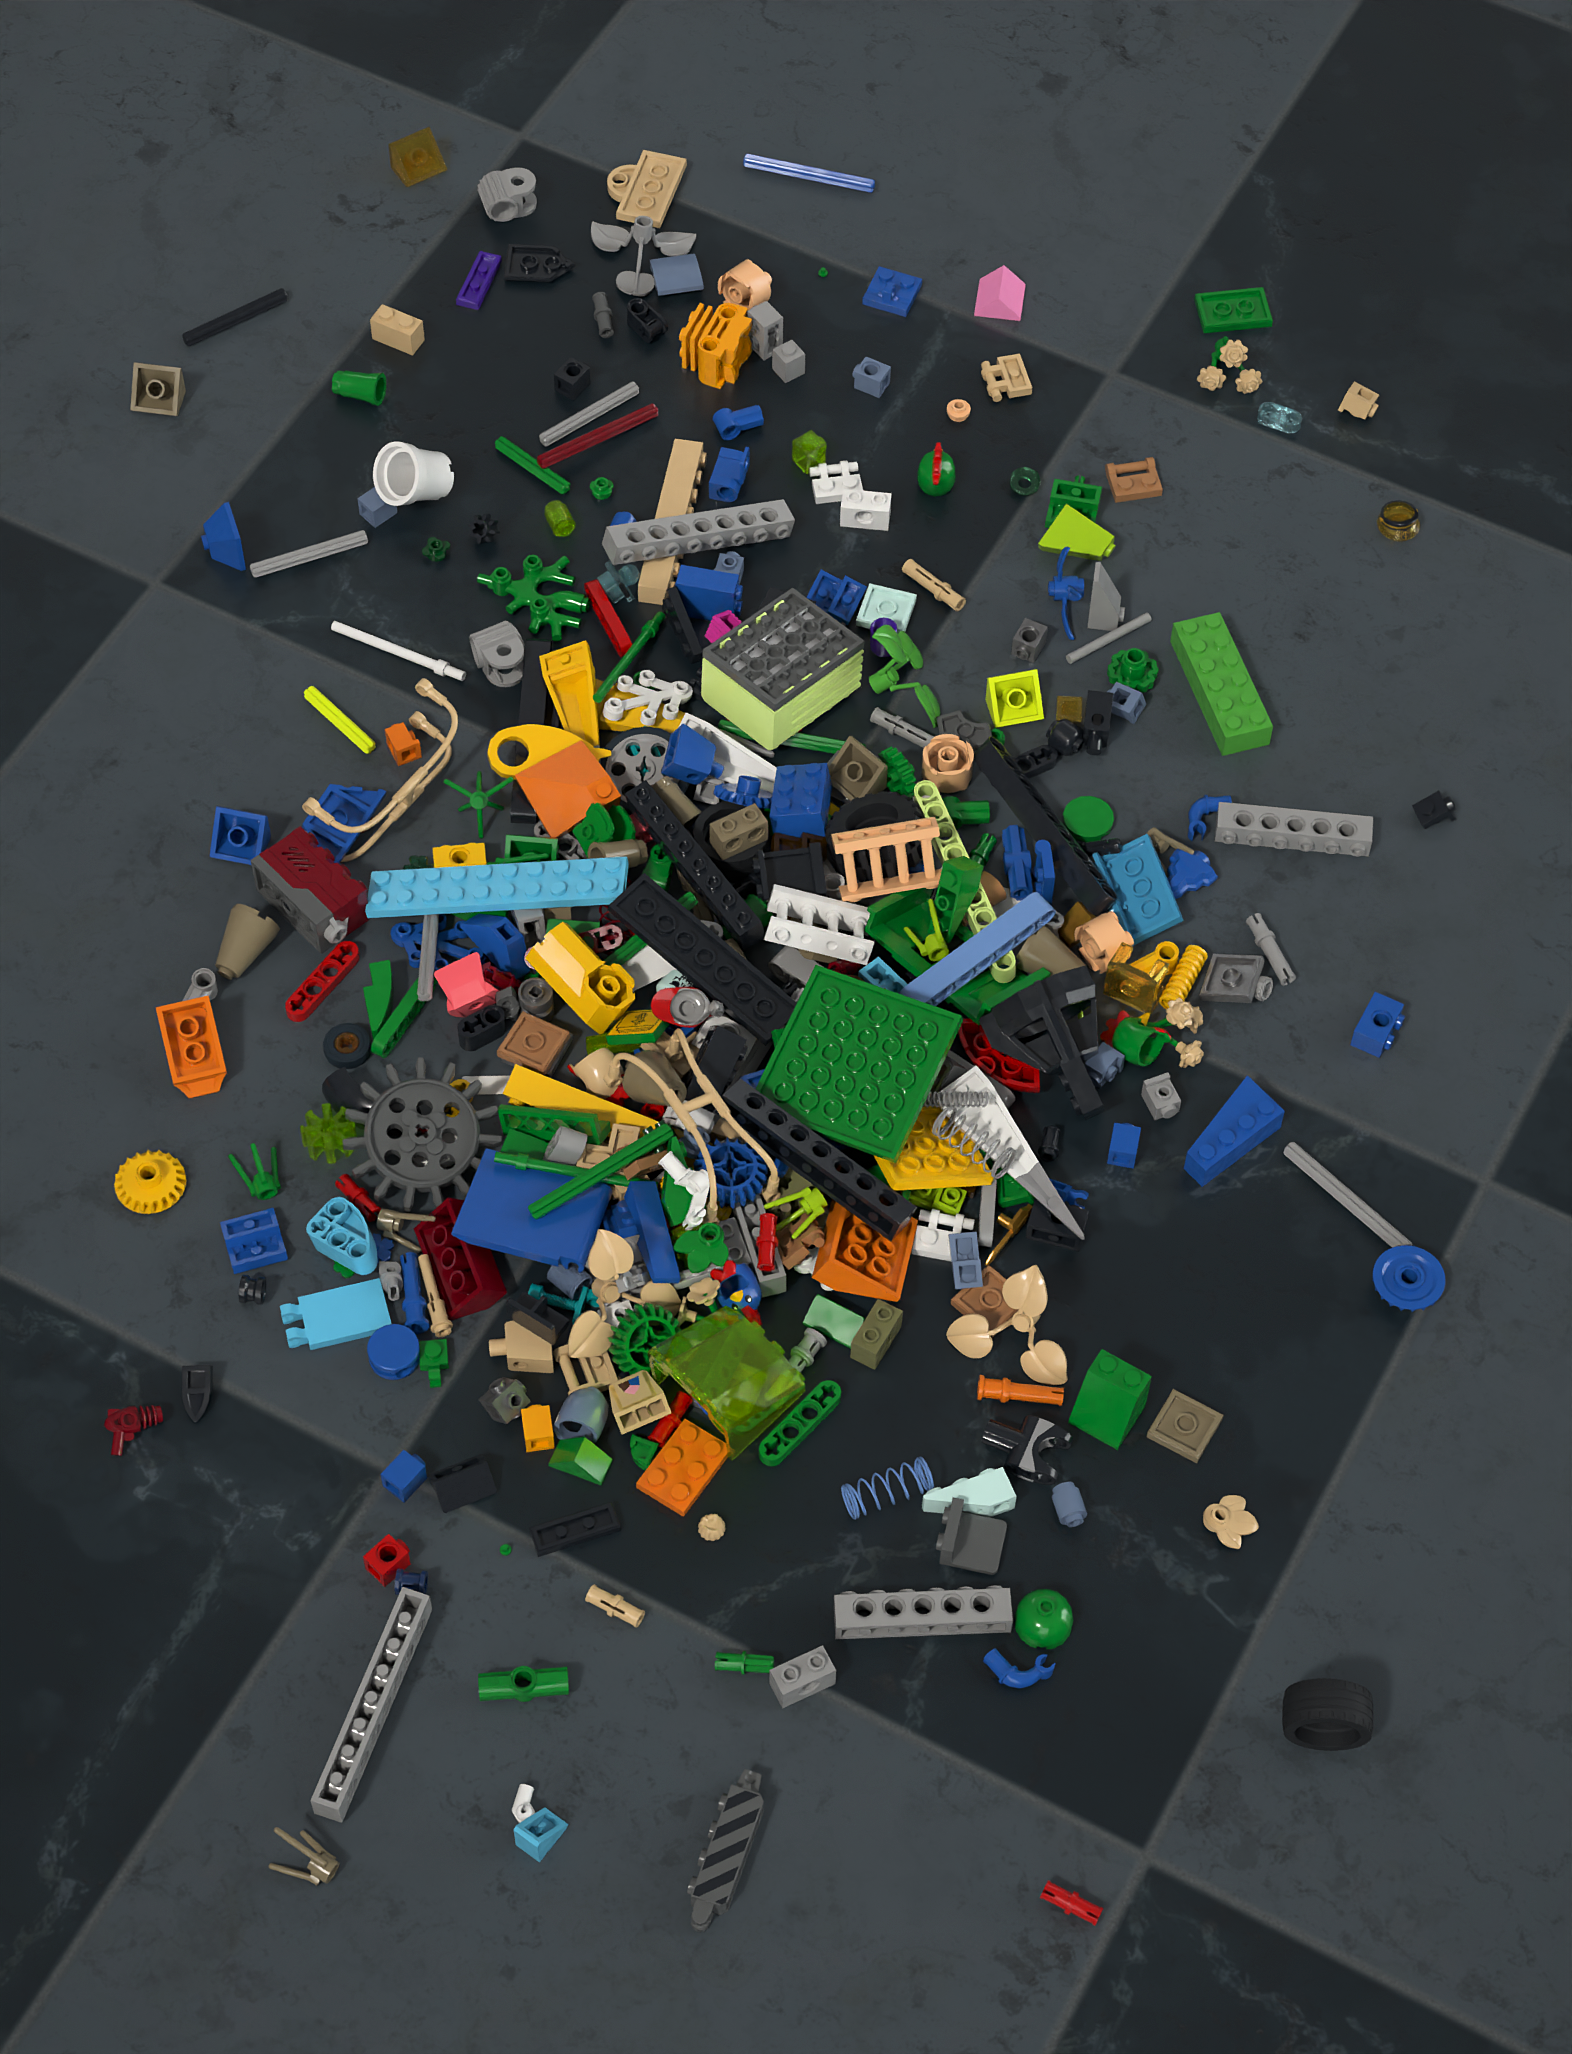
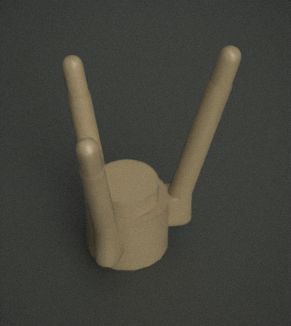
[1146,827,1194,878]
[377,1208,436,1253]
[269,1827,340,1886]

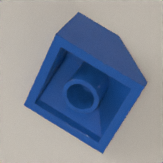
[201,502,246,571]

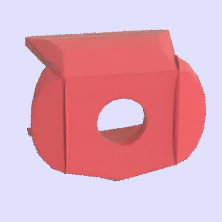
[434,952,499,1018]

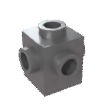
[478,1377,531,1424]

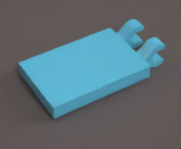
[280,1278,392,1350]

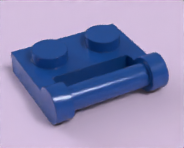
[1032,840,1055,906]

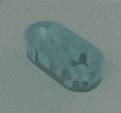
[1257,402,1302,434]

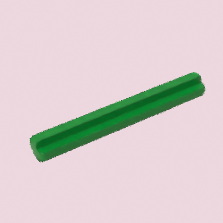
[495,436,570,495]

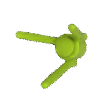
[904,899,949,961]
[764,1186,828,1239]

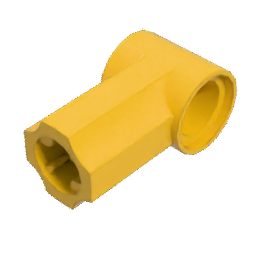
[1127,941,1179,986]

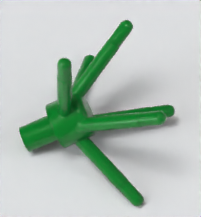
[444,771,514,839]

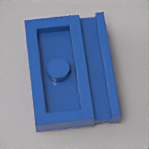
[602,1200,639,1238]

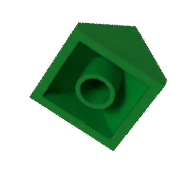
[505,834,560,863]

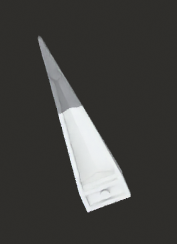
[936,1066,1084,1240]

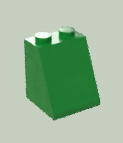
[1068,1349,1152,1450]

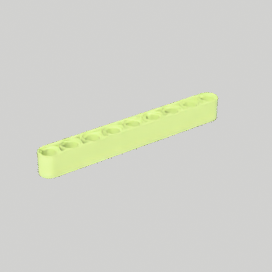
[914,780,1016,983]

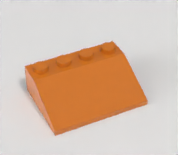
[812,1199,918,1302]

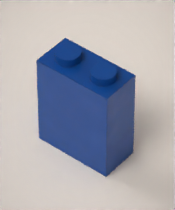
[675,565,743,621]

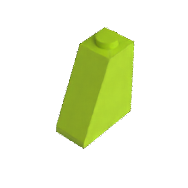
[1038,504,1116,561]

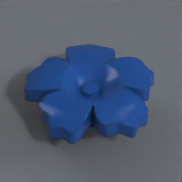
[372,1233,394,1264]

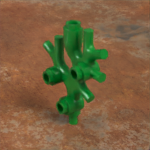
[477,555,590,641]

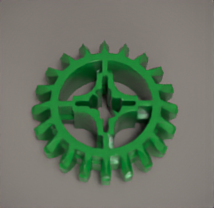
[608,1302,683,1378]

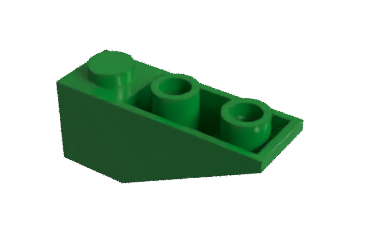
[928,856,984,943]
[661,1136,706,1228]

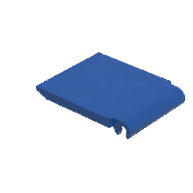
[451,1148,613,1273]

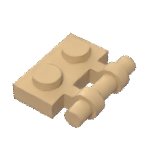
[981,354,1032,402]

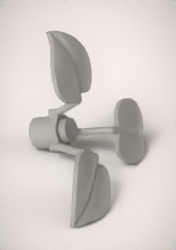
[591,216,696,296]

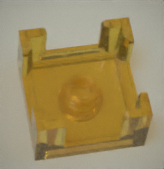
[1103,942,1170,1016]

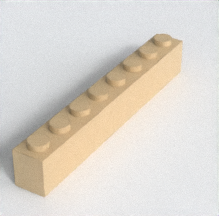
[638,439,707,605]

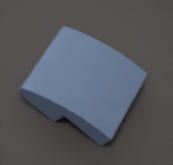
[650,254,704,296]

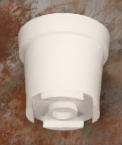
[373,442,454,506]

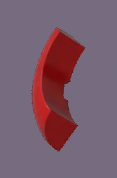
[958,1019,1040,1093]

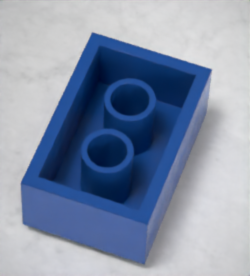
[770,763,832,838]

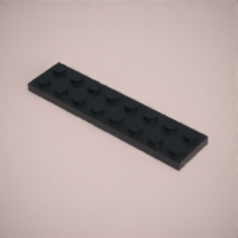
[607,873,797,1046]

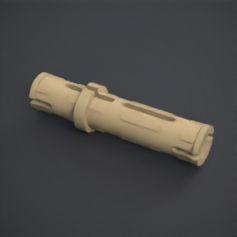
[902,559,966,612]

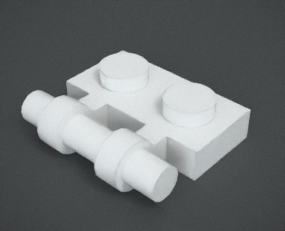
[809,460,863,504]
[912,1209,975,1261]

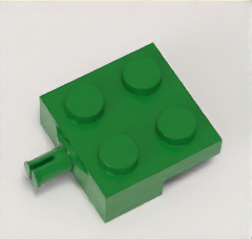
[1045,475,1102,528]

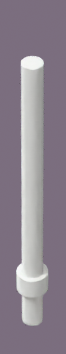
[331,621,466,681]

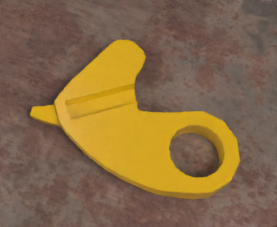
[487,724,611,780]

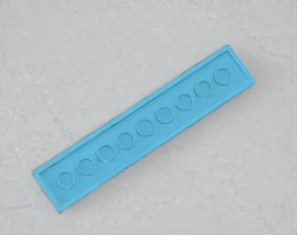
[365,857,629,918]

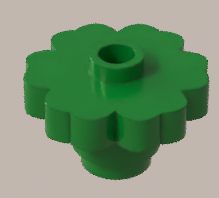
[1107,648,1159,693]

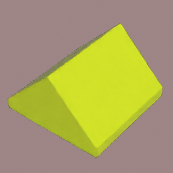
[985,669,1044,728]

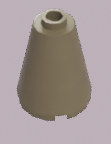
[215,904,280,980]
[1016,926,1086,976]
[622,1050,687,1107]

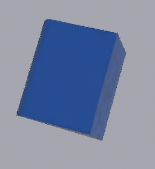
[209,806,271,865]

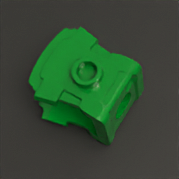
[572,803,636,859]

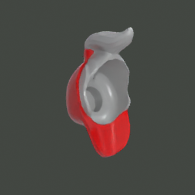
[651,987,724,1028]

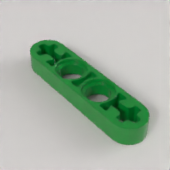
[371,977,437,1058]
[759,1380,841,1467]

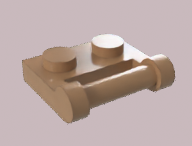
[1105,457,1163,503]

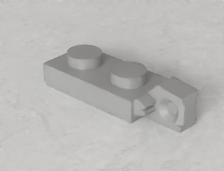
[615,1265,652,1293]

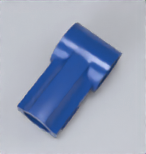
[713,405,764,440]

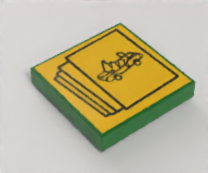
[606,1009,670,1045]

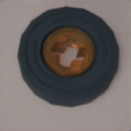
[323,1023,371,1069]

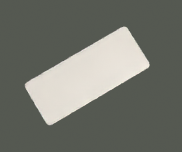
[462,1075,510,1095]

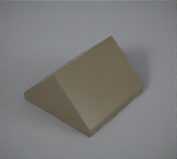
[130,362,186,416]
[828,736,888,801]

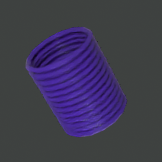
[870,617,897,657]

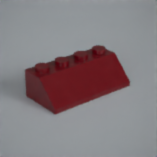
[414,1197,507,1320]

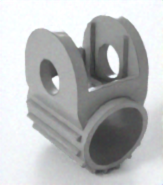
[477,168,537,222]
[469,621,525,687]

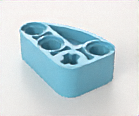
[306,1197,378,1275]

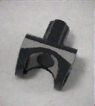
[981,1415,1073,1485]

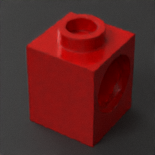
[363,1534,411,1587]

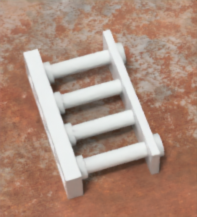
[764,884,874,965]

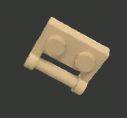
[553,1344,618,1395]

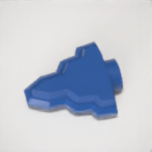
[1167,849,1218,899]

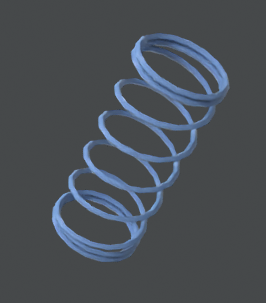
[841,1456,934,1520]

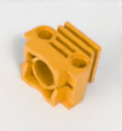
[679,303,752,389]

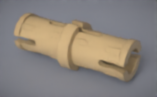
[585,1584,645,1627]

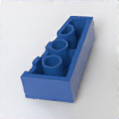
[1184,1075,1285,1187]

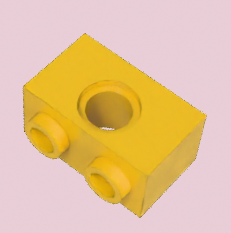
[433,843,486,868]

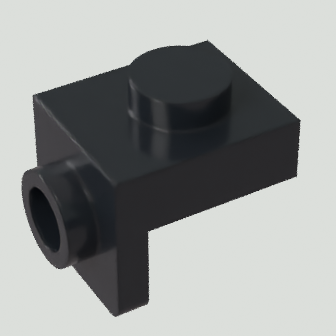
[1412,790,1457,829]

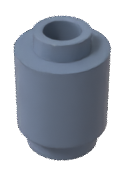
[1052,1482,1087,1527]

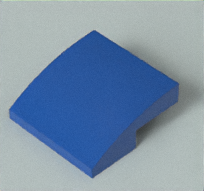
[806,569,867,625]
[220,1208,288,1274]

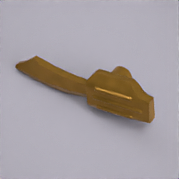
[984,1204,1033,1266]

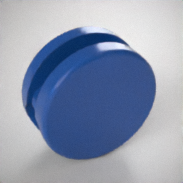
[367,1324,420,1380]

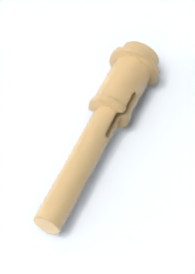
[418,1254,453,1337]

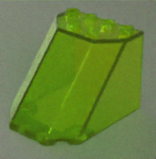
[647,1306,805,1461]

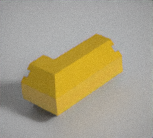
[525,922,635,1036]

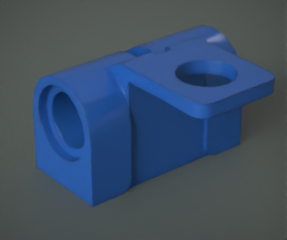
[709,447,750,502]

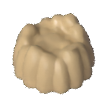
[698,1514,726,1541]

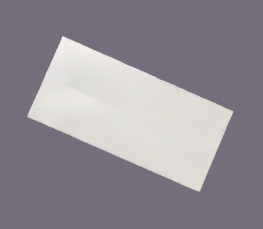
[621,945,676,991]

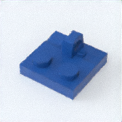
[863,266,922,317]

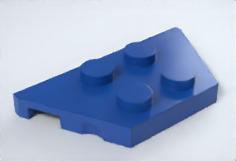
[302,784,386,864]

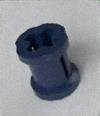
[394,1568,428,1595]

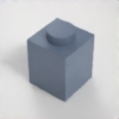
[357,487,397,528]

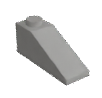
[1087,562,1125,631]

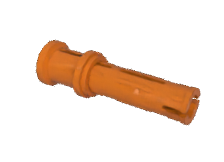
[977,1375,1064,1406]

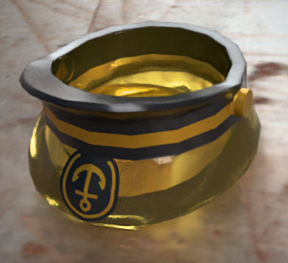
[1377,500,1420,542]

